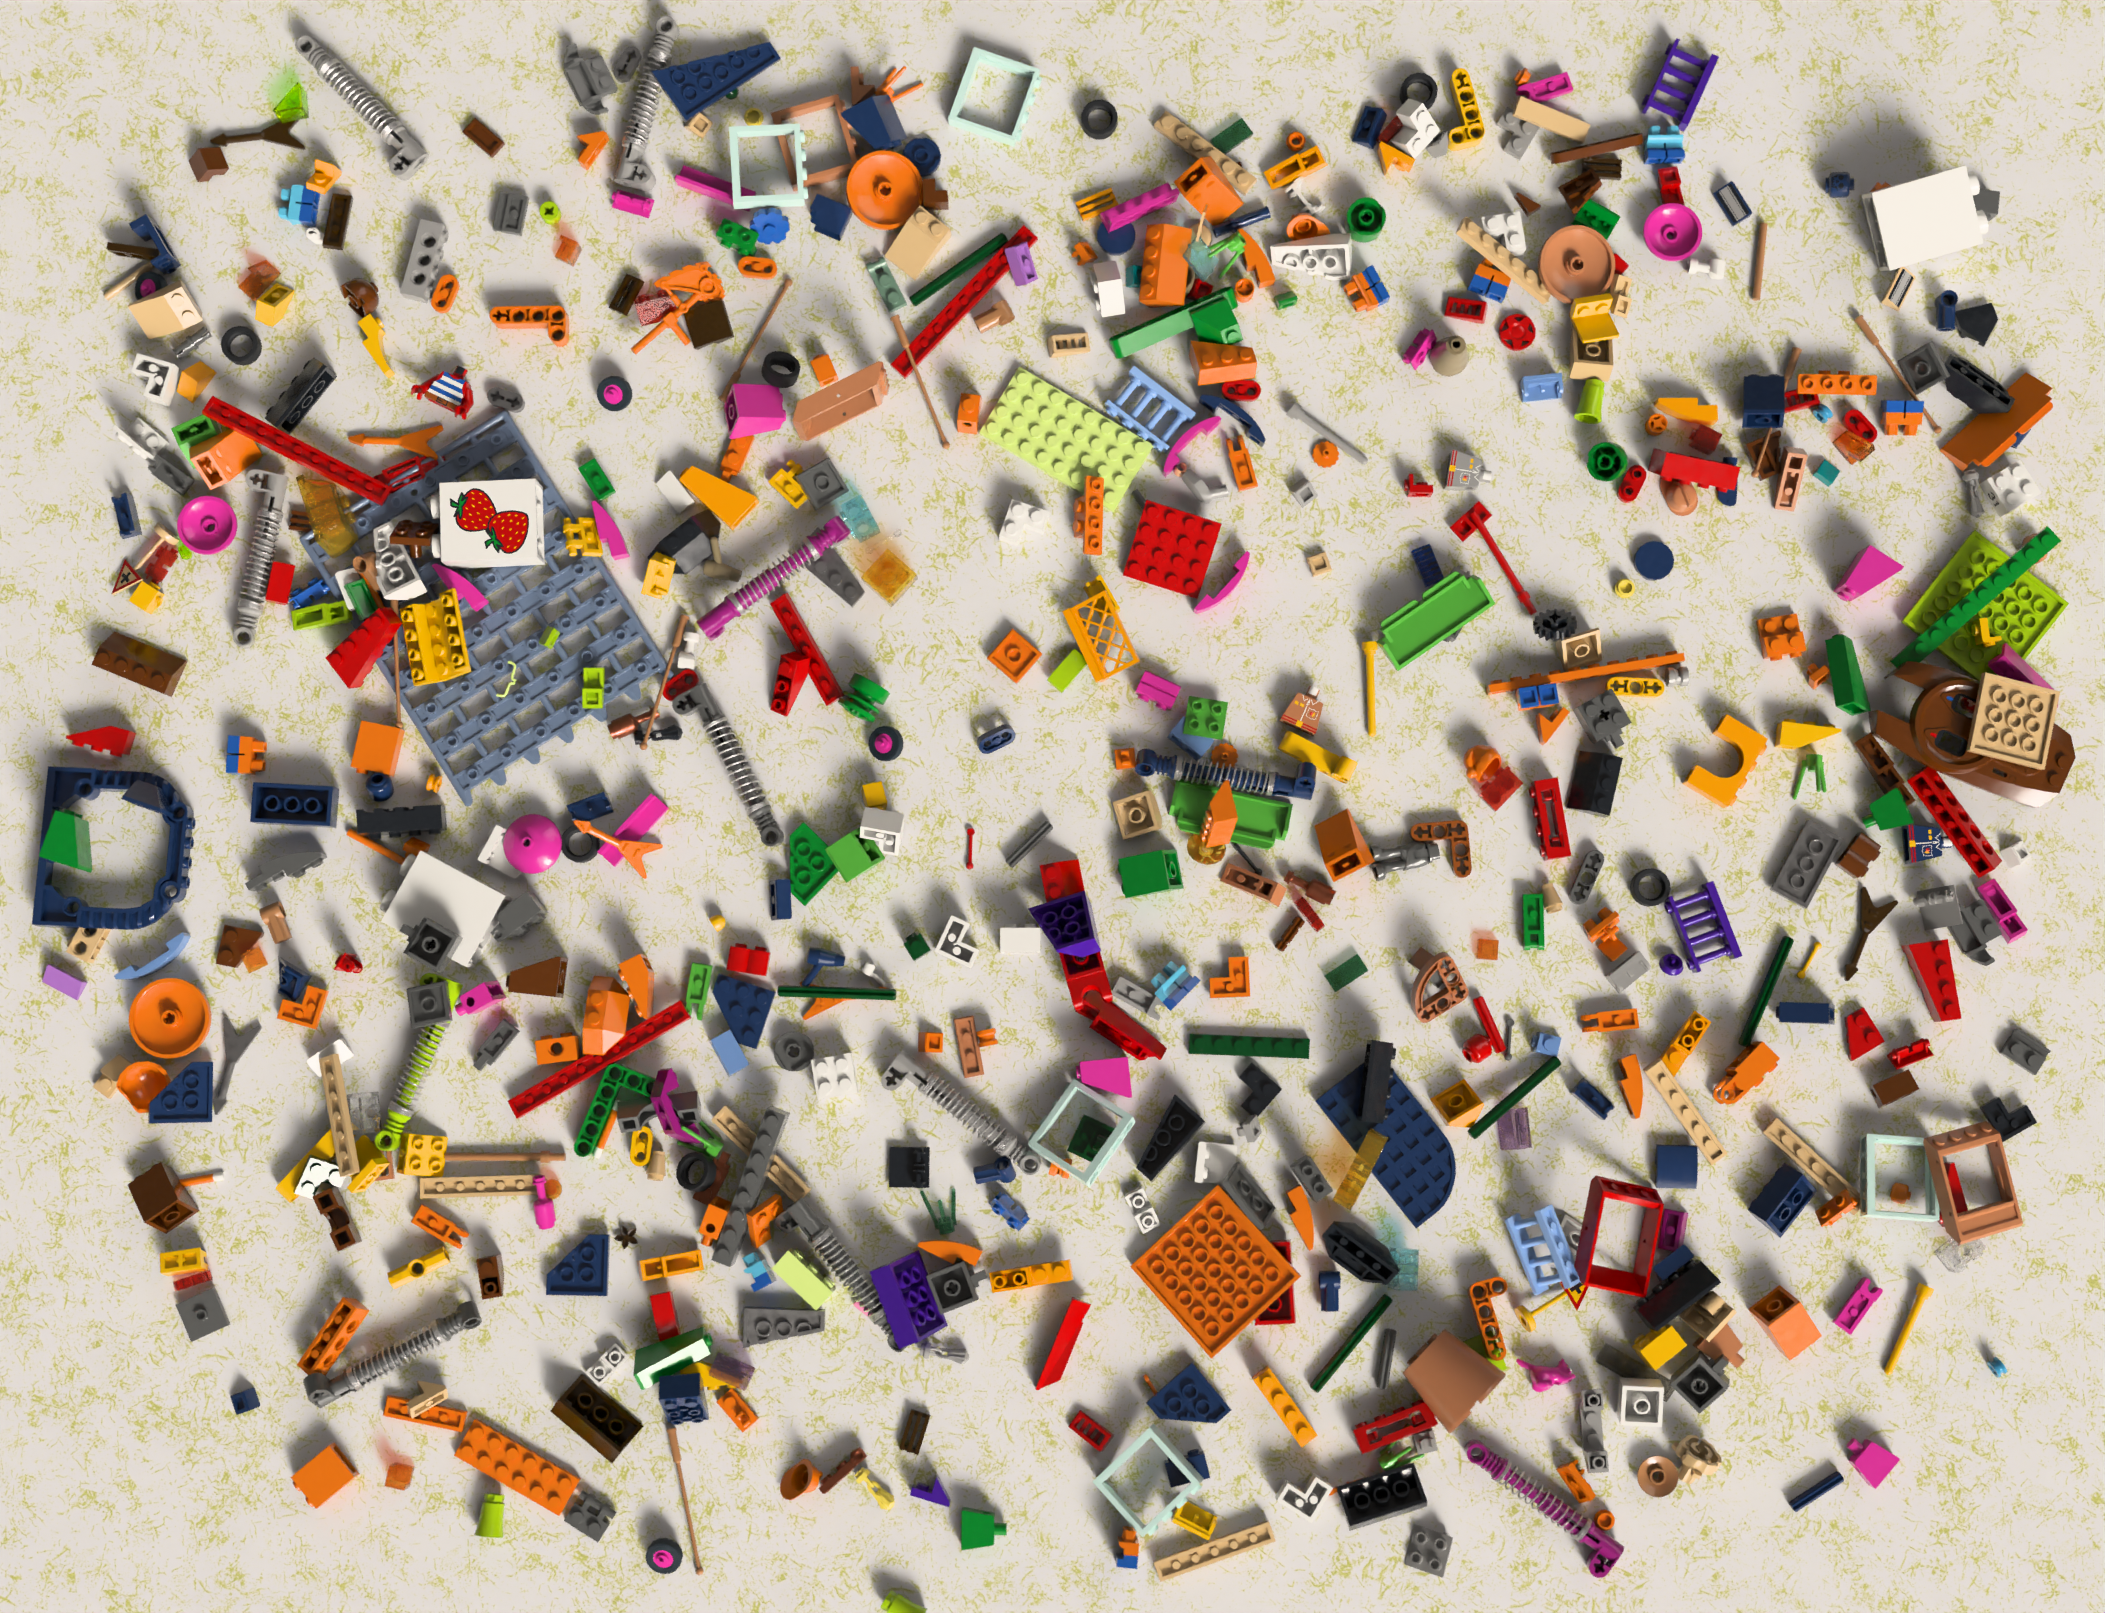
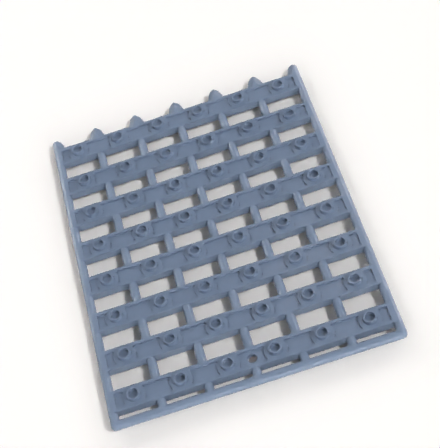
[299,410,674,806]

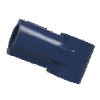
[1934,290,1958,332]
[974,1156,1016,1184]
[1319,1271,1341,1312]

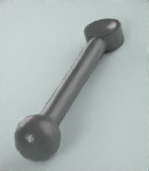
[1504,1019,1515,1061]

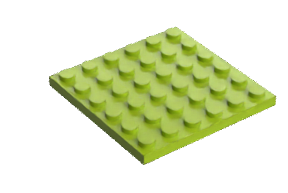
[1901,530,2069,682]

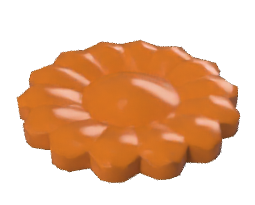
[1312,441,1339,468]
[1211,743,1238,768]

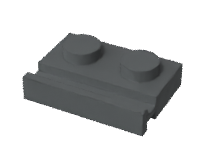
[493,192,529,236]
[1999,1029,2051,1075]

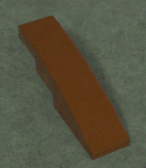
[1854,732,1915,806]

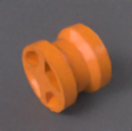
[1645,414,1667,436]
[976,1028,998,1047]

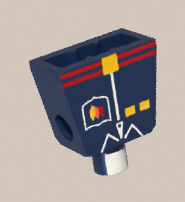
[1902,825,1952,864]

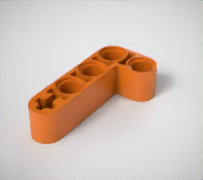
[489,306,569,347]
[1467,1277,1507,1361]

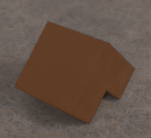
[189,147,229,182]
[923,179,949,210]

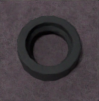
[1399,73,1438,110]
[1081,99,1118,140]
[221,326,262,366]
[761,351,801,388]
[561,825,600,863]
[1630,868,1671,907]
[676,1152,716,1192]

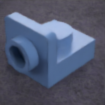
[1531,1032,1561,1057]

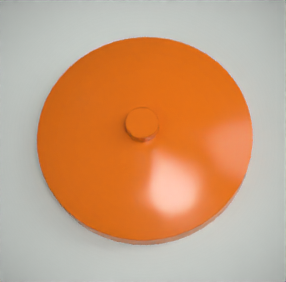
[846,150,923,230]
[129,978,211,1058]

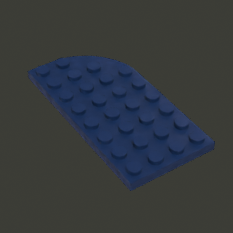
[1315,1062,1456,1229]

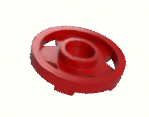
[1499,314,1536,351]

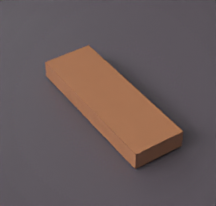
[954,1015,984,1078]

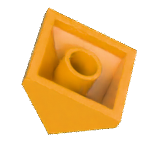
[1430,1079,1484,1128]

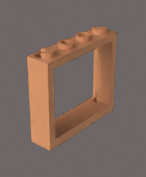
[771,94,861,192]

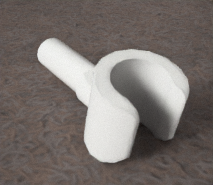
[862,962,885,987]

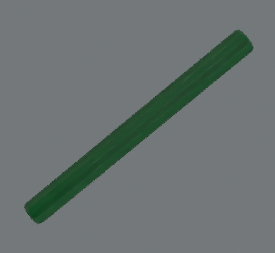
[909,233,1008,306]
[1738,936,1794,1047]
[777,985,897,1000]
[1467,1056,1561,1139]
[1310,1294,1393,1393]

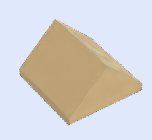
[1555,628,1602,672]

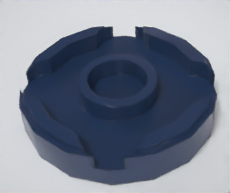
[903,137,941,177]
[1097,222,1135,256]
[1634,541,1674,581]

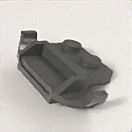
[564,43,618,115]
[1947,899,2002,966]

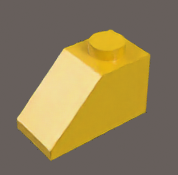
[255,283,294,327]

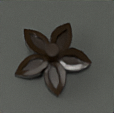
[614,1225,638,1249]

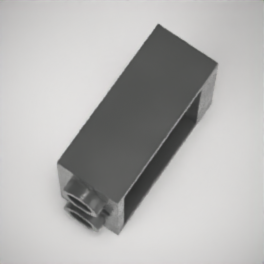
[1290,1155,1333,1202]

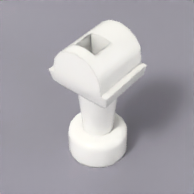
[1687,258,1726,279]
[678,632,700,670]

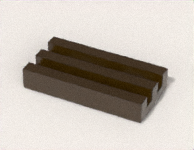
[1581,157,1622,180]
[608,274,645,316]
[899,1409,931,1455]

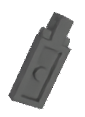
[473,1019,520,1071]

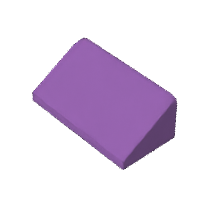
[1005,241,1038,286]
[42,964,88,1000]

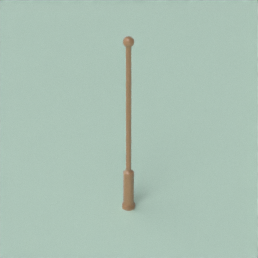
[718,279,793,403]
[890,315,950,449]
[1854,315,1942,434]
[1751,347,1802,478]
[390,599,403,729]
[640,614,690,750]
[666,1427,704,1575]

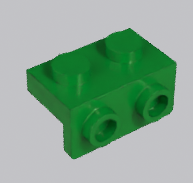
[1571,199,1620,240]
[716,218,759,257]

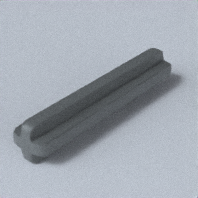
[1006,821,1053,868]
[1376,1328,1397,1389]

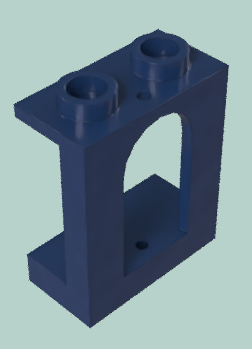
[129,214,181,275]

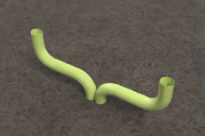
[496,661,516,697]

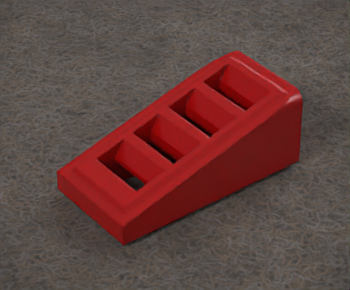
[1444,296,1488,324]
[1785,389,1820,413]
[1068,1410,1114,1452]

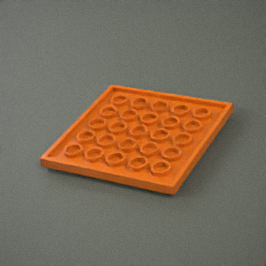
[1130,1184,1301,1359]

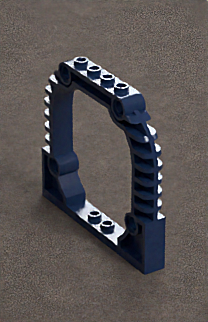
[32,766,196,930]

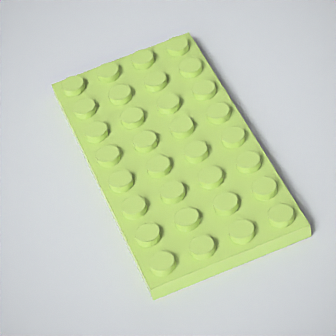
[979,367,1153,513]

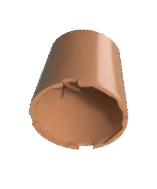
[1403,1329,1506,1434]

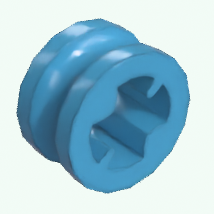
[1813,404,1833,424]
[1987,1357,2007,1378]

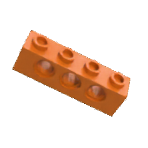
[297,1297,370,1376]

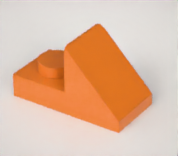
[577,131,610,171]
[1536,707,1570,745]

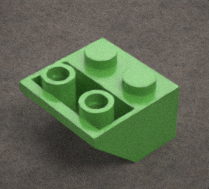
[171,414,221,469]
[825,827,885,883]

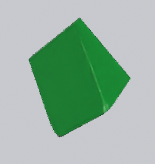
[1274,291,1298,310]

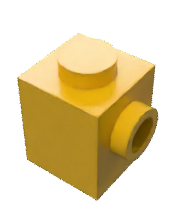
[128,581,164,614]
[861,781,887,810]

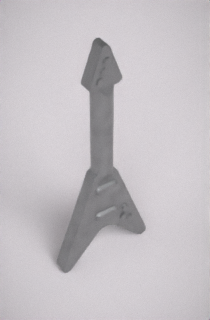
[214,1017,262,1115]

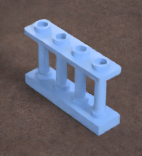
[1105,366,1196,453]
[1505,1204,1580,1295]

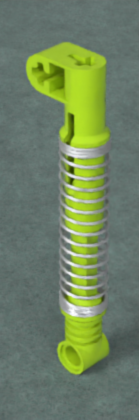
[375,973,463,1151]

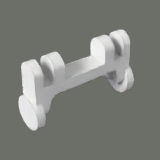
[1284,176,1325,216]

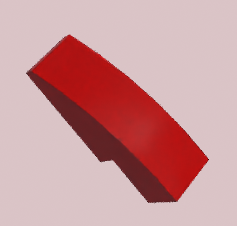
[650,1291,681,1341]

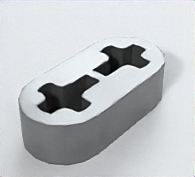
[613,46,642,83]
[487,387,525,413]

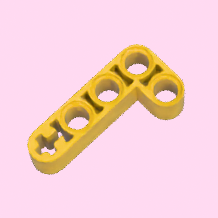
[1448,68,1485,151]
[1278,731,1357,784]

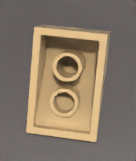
[885,206,951,280]
[128,279,202,340]
[1569,323,1614,382]

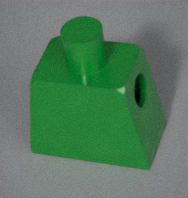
[1862,788,1915,831]
[961,1507,1007,1550]

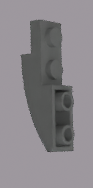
[245,852,327,892]

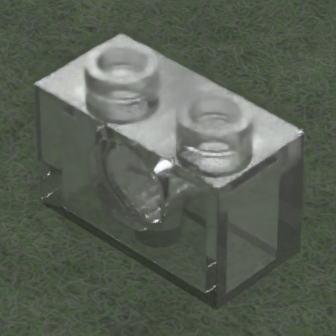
[346,1092,382,1135]
[1933,1237,1986,1273]

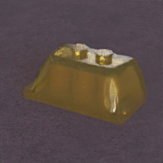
[296,474,358,559]

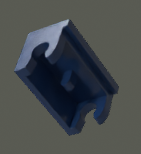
[111,493,142,539]
[566,792,614,821]
[1570,1078,1615,1120]

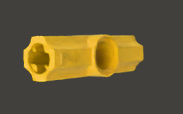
[387,1246,451,1289]

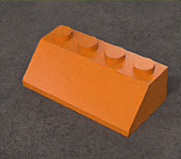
[1139,224,1192,308]
[1199,780,1238,848]

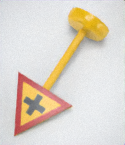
[1514,1281,1589,1333]

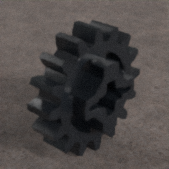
[1533,609,1577,642]

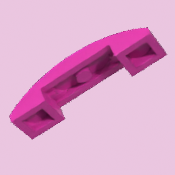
[1163,416,1222,477]
[1193,551,1250,614]

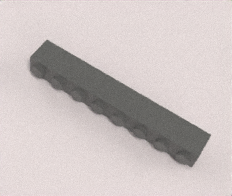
[711,1106,790,1267]

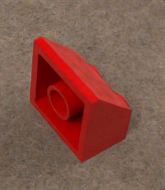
[1040,859,1085,903]

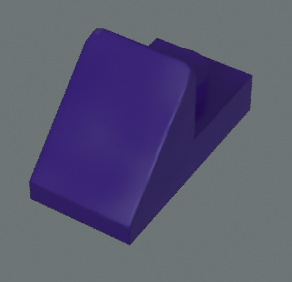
[910,1475,951,1507]

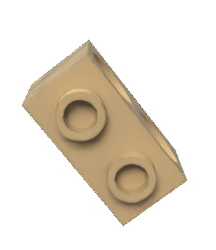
[66,928,111,963]

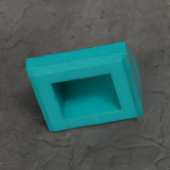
[1126,265,1142,287]
[1813,459,1840,487]

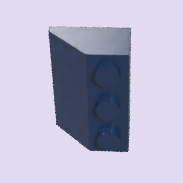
[1748,1163,1817,1238]

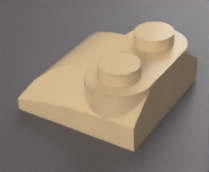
[1113,790,1162,840]

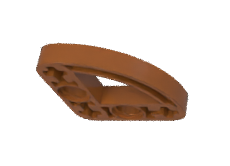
[1411,952,1469,1023]

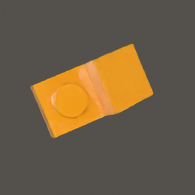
[1377,141,1415,176]
[306,159,342,194]

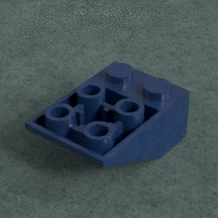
[659,1373,709,1425]

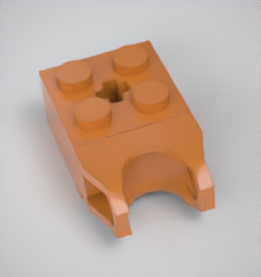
[1712,1041,1780,1105]

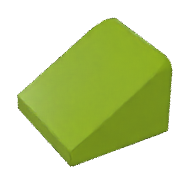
[538,626,560,649]

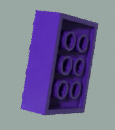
[870,1250,948,1349]

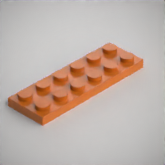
[454,1419,581,1516]

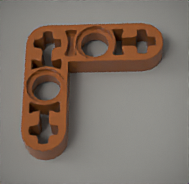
[1409,820,1472,878]

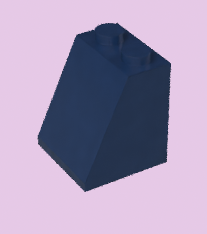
[841,94,907,150]
[1742,374,1785,428]

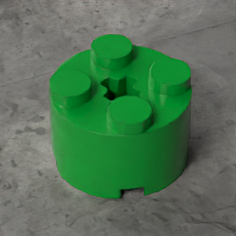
[1344,197,1386,243]

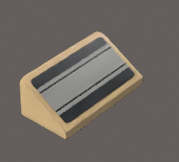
[1881,267,1916,311]

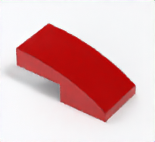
[1657,166,1685,205]
[1450,501,1492,542]

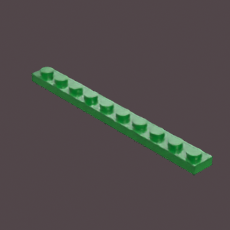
[1890,526,2061,668]

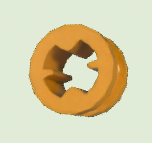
[426,774,442,793]

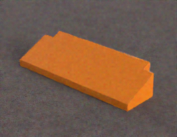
[1940,372,2053,472]

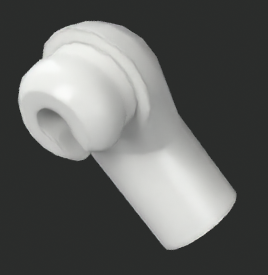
[305,227,324,244]

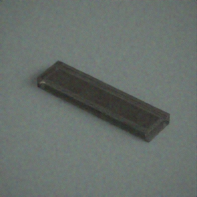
[1595,1343,1675,1402]

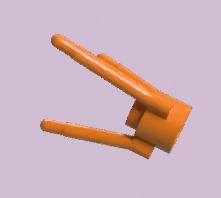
[874,66,923,103]

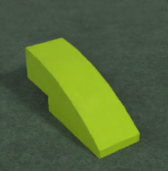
[291,600,353,631]

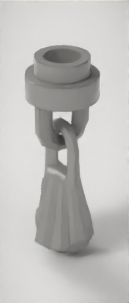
[1962,469,1985,518]
[920,1342,969,1364]

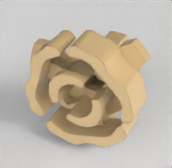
[1671,1435,1722,1484]

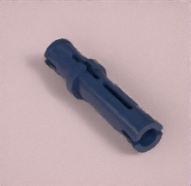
[1212,206,1271,238]

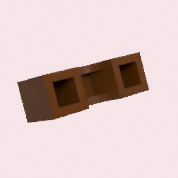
[313,1187,362,1252]

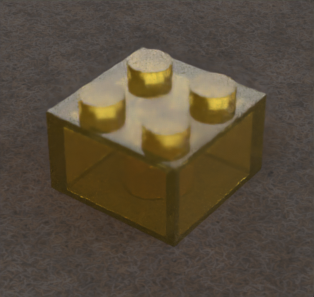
[861,548,918,608]

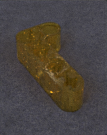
[1332,1128,1388,1211]

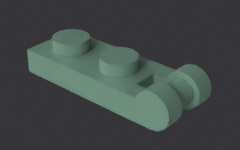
[865,256,907,313]

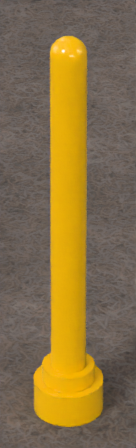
[1362,641,1378,737]
[1884,1282,1934,1375]

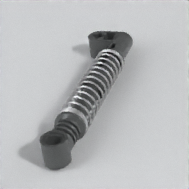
[672,683,784,847]

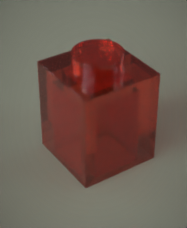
[1688,424,1722,456]

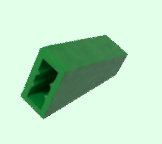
[1825,634,1871,716]
[633,1327,713,1390]

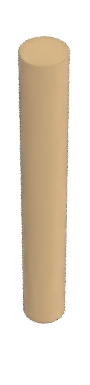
[103,260,155,301]

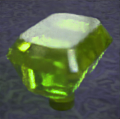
[178,544,193,560]

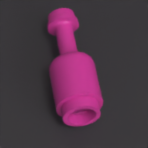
[532,1175,556,1229]

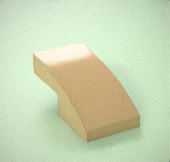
[1610,274,1632,318]

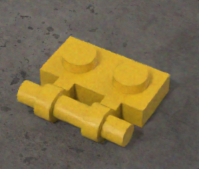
[768,459,808,510]
[562,517,603,557]

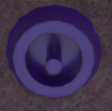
[1659,954,1683,976]

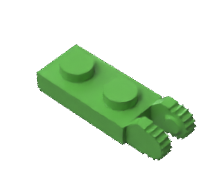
[685,962,713,1021]

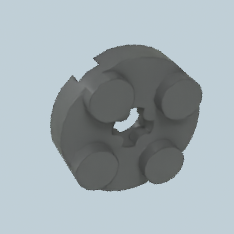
[774,1032,814,1071]

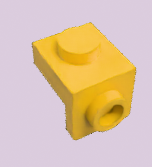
[1971,618,2002,647]

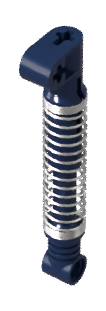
[1135,749,1317,800]

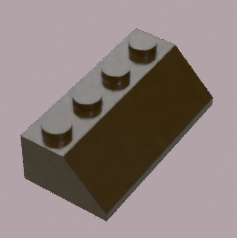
[551,1374,643,1463]

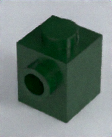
[903,933,931,961]

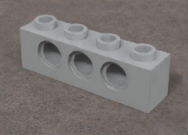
[400,219,449,303]

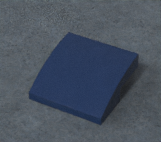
[1655,1145,1698,1189]

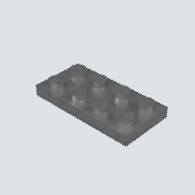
[1770,820,1844,909]

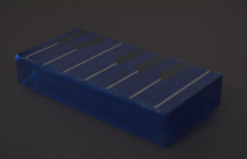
[1411,544,1444,588]

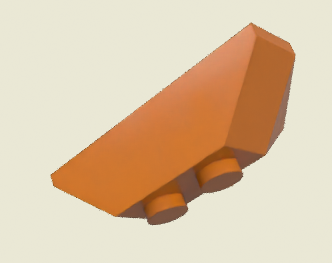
[583,976,630,1055]

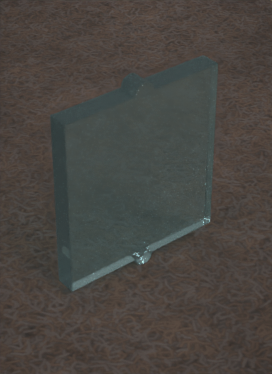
[1182,236,1219,282]

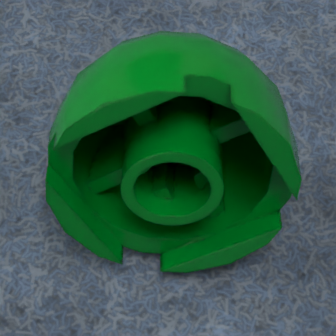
[1587,442,1628,481]

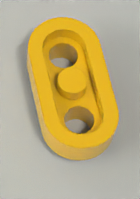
[630,1126,653,1166]

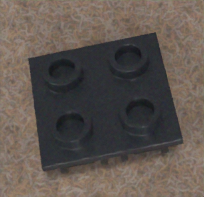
[889,1147,930,1188]

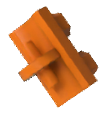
[1583,907,1620,943]

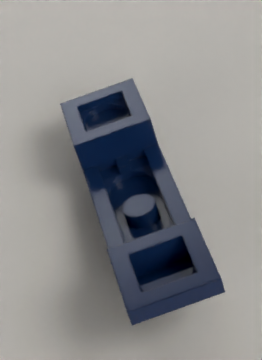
[1199,395,1266,447]

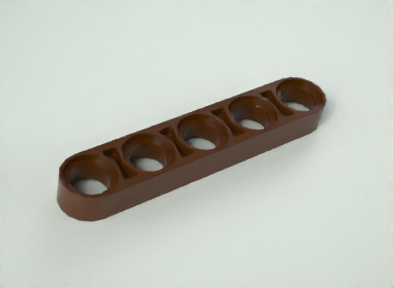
[1550,133,1644,164]

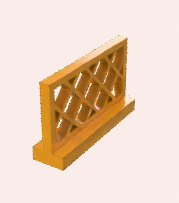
[1062,590,1140,683]

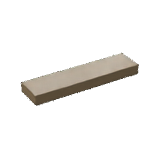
[1512,96,1590,144]

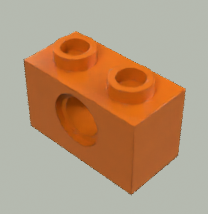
[535,1032,581,1065]

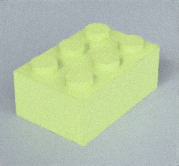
[772,1248,836,1310]

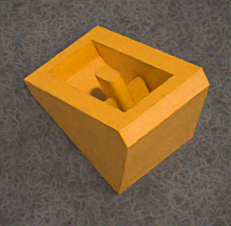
[177,361,217,403]

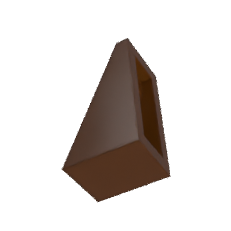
[1514,192,1541,217]

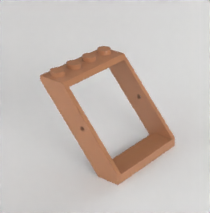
[793,361,890,441]

